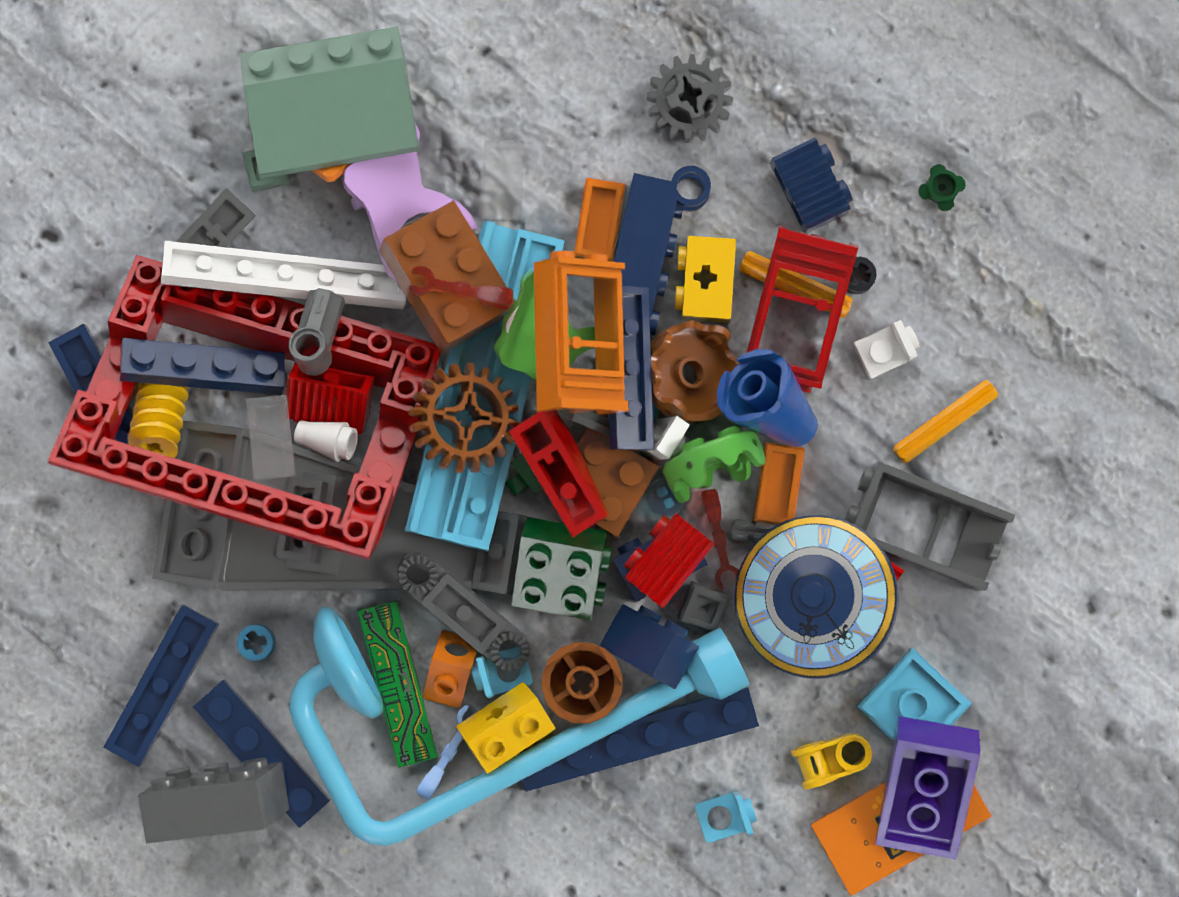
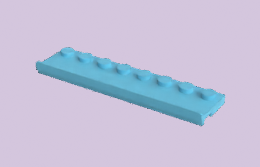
[405,221,565,552]

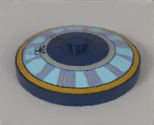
[734,515,899,679]

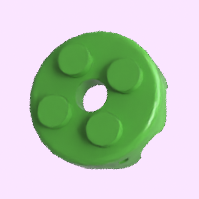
[662,425,766,504]

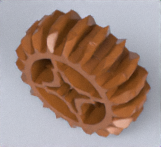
[409,363,520,474]

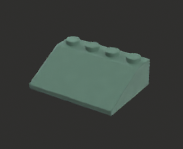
[240,26,419,179]

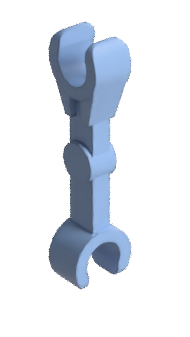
[417,705,469,799]

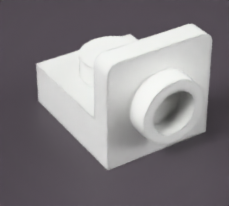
[853,320,920,380]
[638,416,690,469]

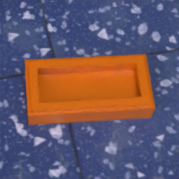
[574,178,625,262]
[753,442,805,525]

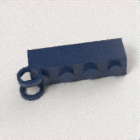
[614,166,711,336]

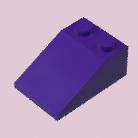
[875,716,981,860]

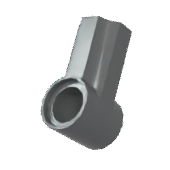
[289,288,345,375]

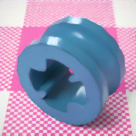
[237,624,276,661]

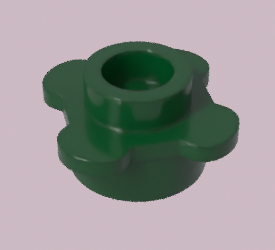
[918,164,966,211]

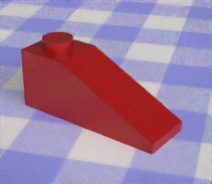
[509,410,608,537]

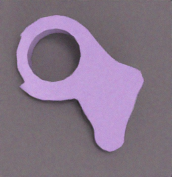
[342,126,478,283]

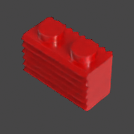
[284,362,375,435]
[623,513,714,608]

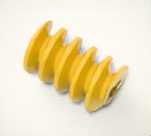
[127,383,189,458]

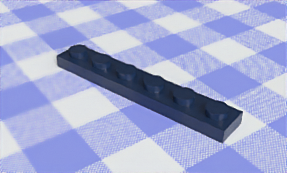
[515,687,759,792]

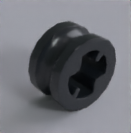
[847,256,877,294]

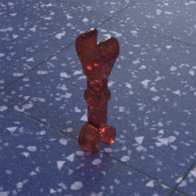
[408,266,514,310]
[701,489,739,590]

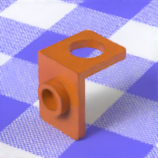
[422,630,477,708]

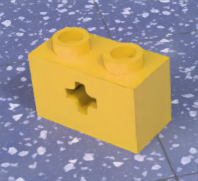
[674,236,736,324]
[456,682,556,774]

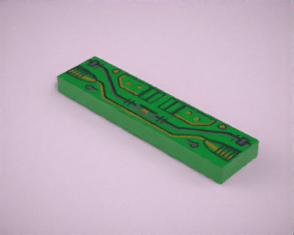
[357,601,439,768]

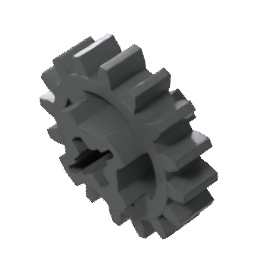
[646,54,733,143]

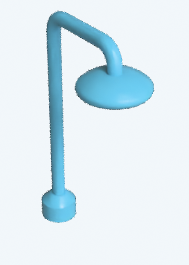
[289,607,750,846]

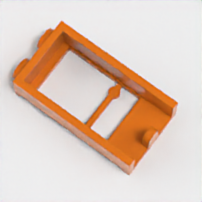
[533,251,629,415]

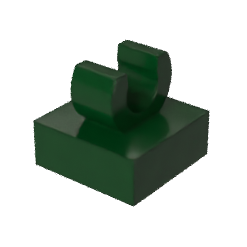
[505,453,544,496]

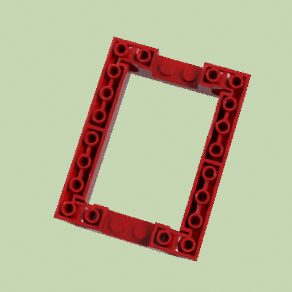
[48,254,441,560]

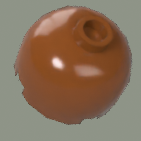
[541,642,623,724]

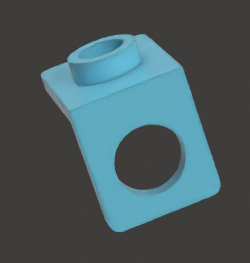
[472,646,533,698]
[695,790,757,843]

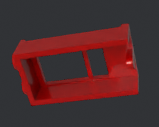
[746,225,859,393]

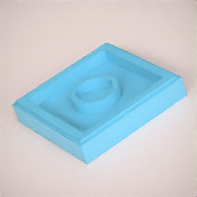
[856,648,972,741]

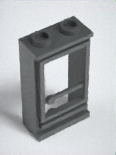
[845,461,1015,591]

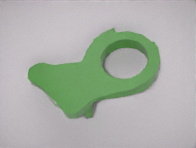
[493,271,595,420]

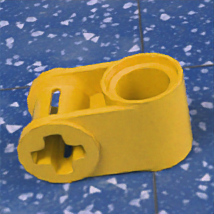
[790,733,872,790]

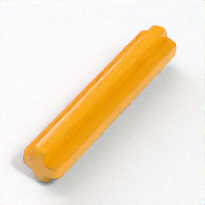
[739,251,853,318]
[893,380,998,463]

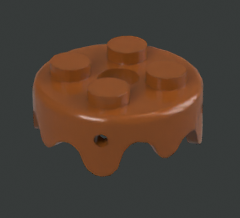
[650,320,739,424]

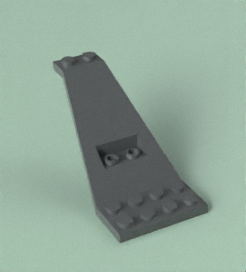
[152,420,527,595]

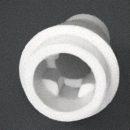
[294,420,358,462]

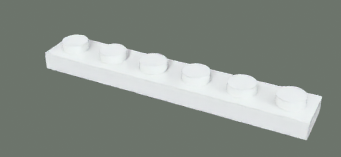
[161,241,406,310]

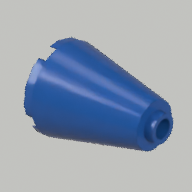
[717,349,818,447]

